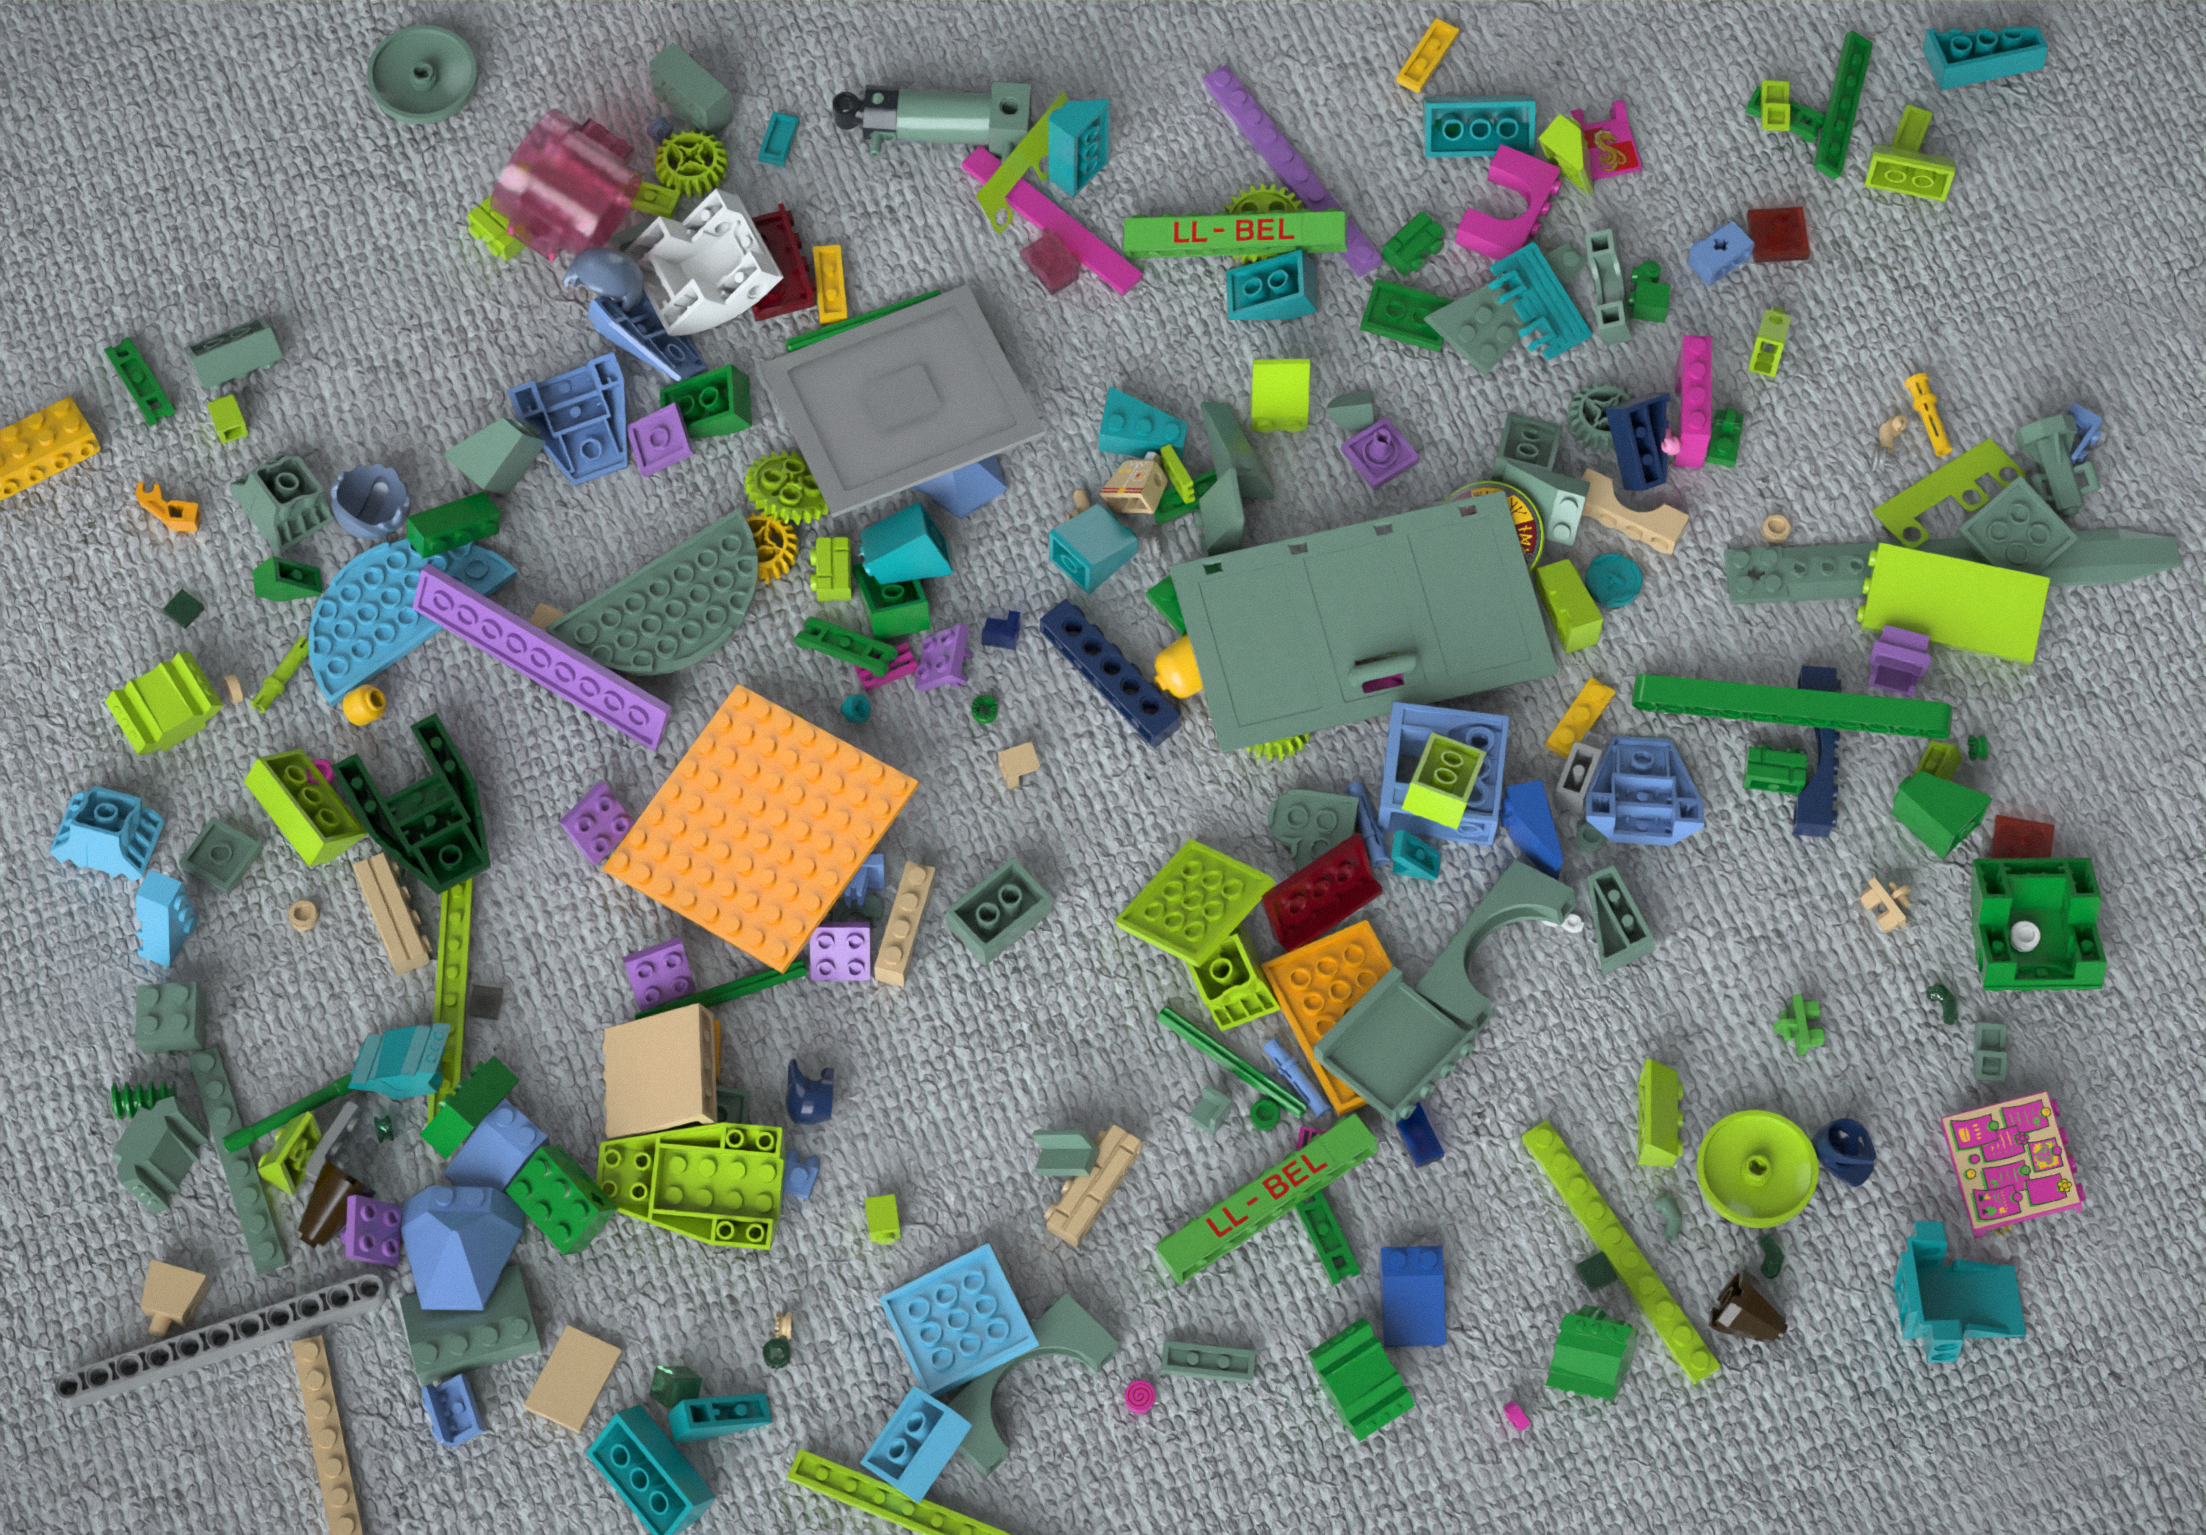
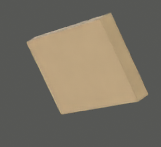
[524,1325,623,1434]

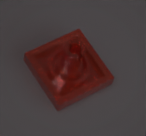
[1747,207,1810,263]

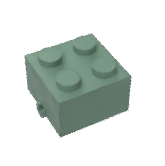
[135,981,206,1056]

